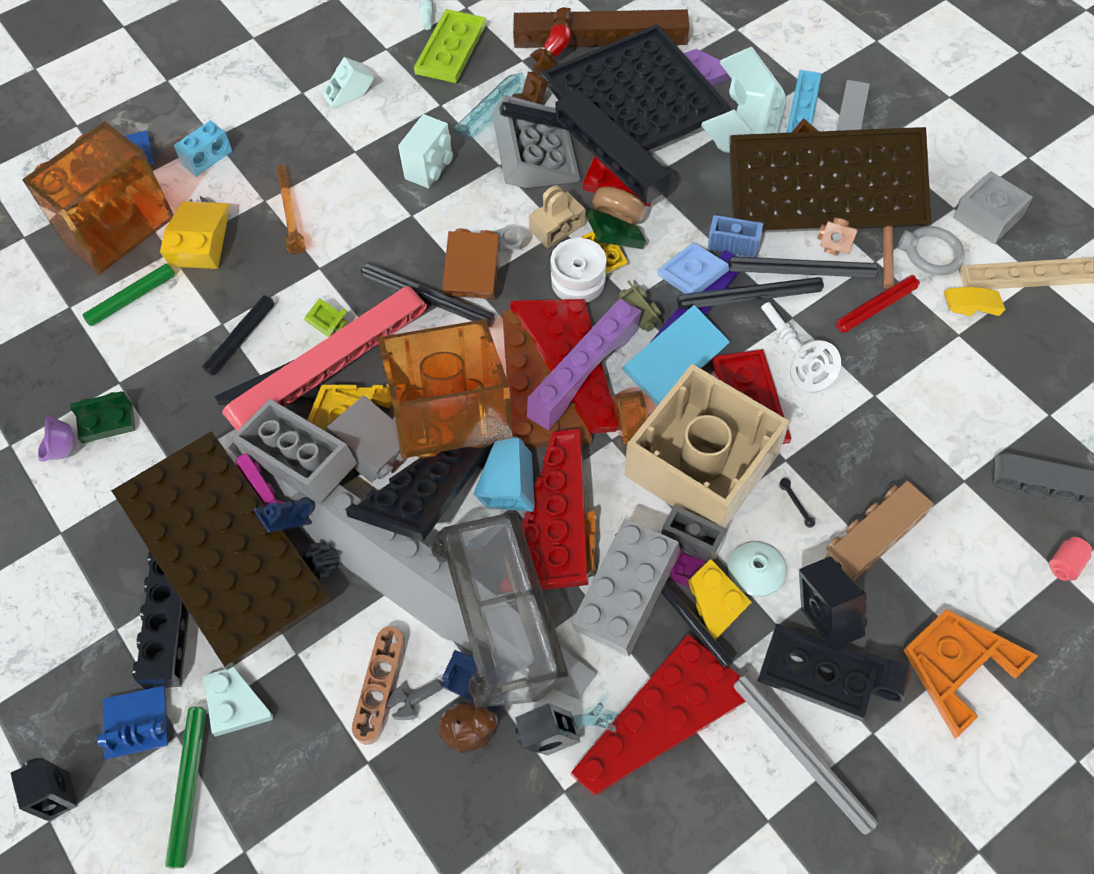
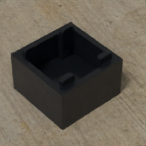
[799,556,867,650]

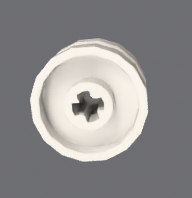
[550,238,606,303]

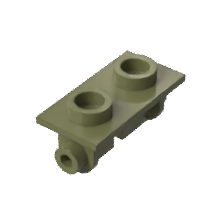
[619,280,664,332]

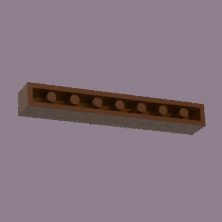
[513,9,690,48]

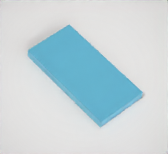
[622,305,730,406]

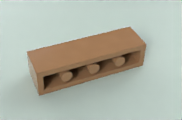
[825,481,934,582]

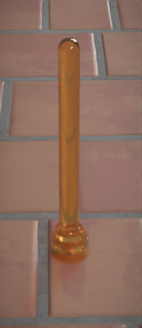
[276,164,306,254]

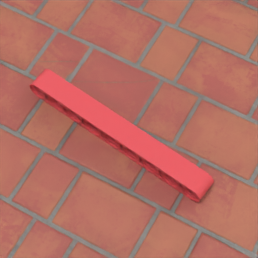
[222,286,427,431]

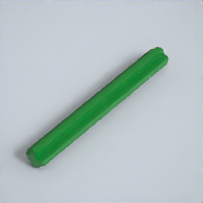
[165,707,206,869]

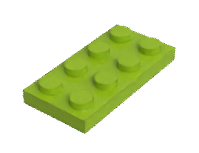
[414,9,487,83]

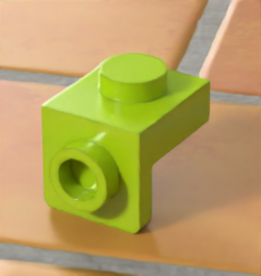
[304,298,347,337]

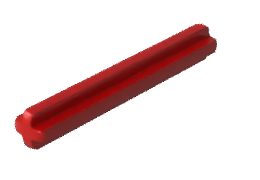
[835,275,920,333]

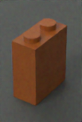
[442,228,501,300]

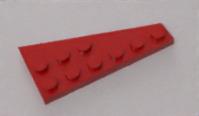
[571,634,746,796]

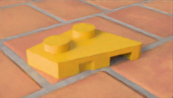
[688,559,752,640]

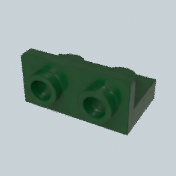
[70,391,135,444]

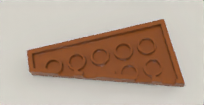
[502,310,592,448]

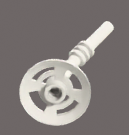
[761,302,841,392]

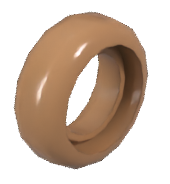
[592,187,646,224]

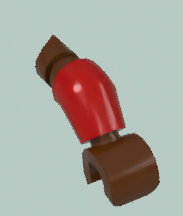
[530,7,571,76]

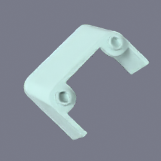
[701,47,786,153]

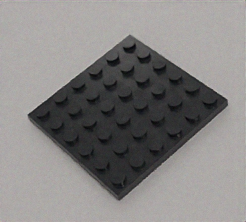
[541,24,731,151]

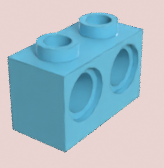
[173,120,233,177]

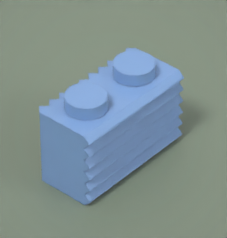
[708,215,763,257]

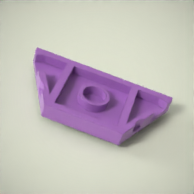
[684,49,731,85]

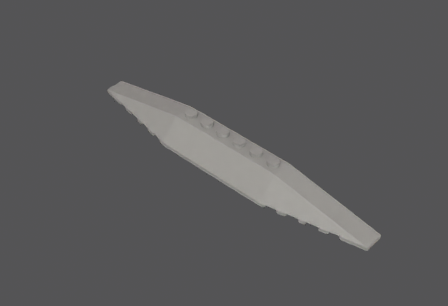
[228,442,596,700]

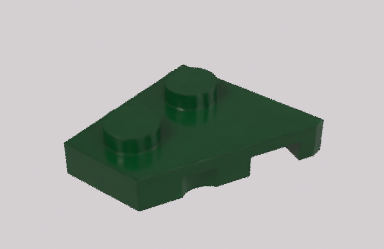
[586,208,646,249]

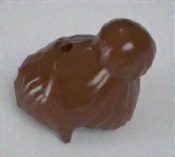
[438,702,498,753]

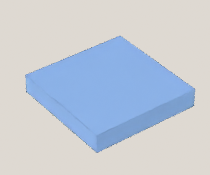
[657,242,729,294]

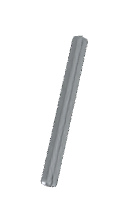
[734,675,878,835]

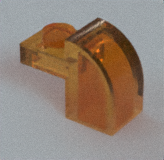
[611,390,648,445]

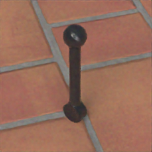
[779,478,816,528]

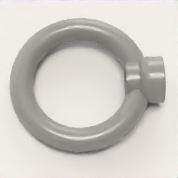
[898,226,965,275]

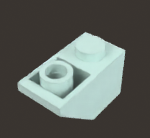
[322,57,374,108]

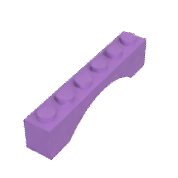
[527,299,641,430]

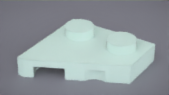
[204,667,274,737]

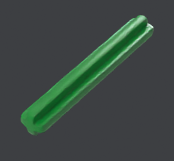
[82,263,175,326]

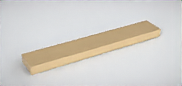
[959,257,1094,289]

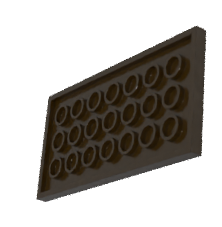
[729,127,932,233]
[111,431,331,670]

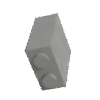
[326,395,413,483]

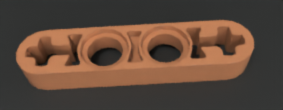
[352,626,405,745]

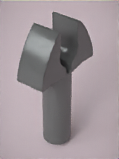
[387,679,443,720]

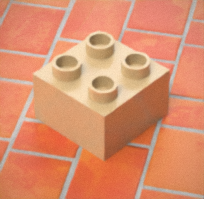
[625,364,790,528]

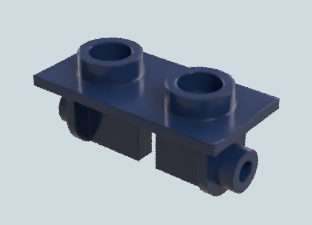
[254,497,315,533]

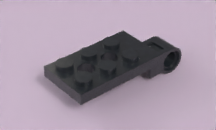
[757,623,912,721]

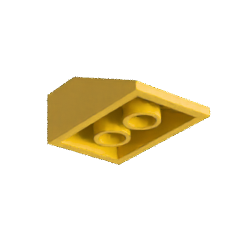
[160,201,230,269]

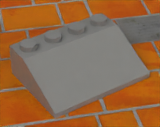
[492,95,580,188]

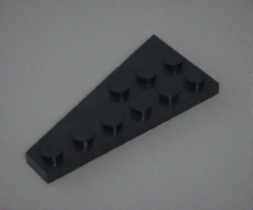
[346,418,503,542]

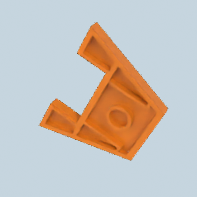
[904,609,1038,739]

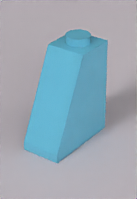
[473,436,534,511]

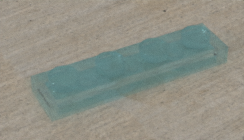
[452,73,526,137]

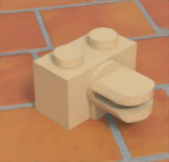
[529,185,586,249]

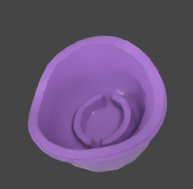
[38,415,74,462]

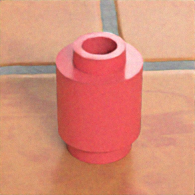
[1049,537,1092,581]

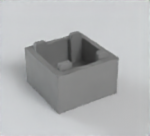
[953,171,1033,244]

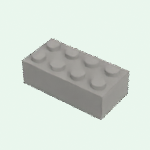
[231,399,357,504]
[571,518,680,657]

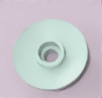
[728,542,786,597]

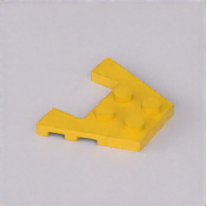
[307,385,406,431]

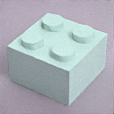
[398,114,453,189]

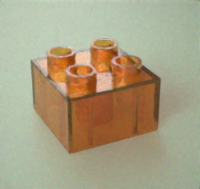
[22,121,174,275]
[377,319,513,459]

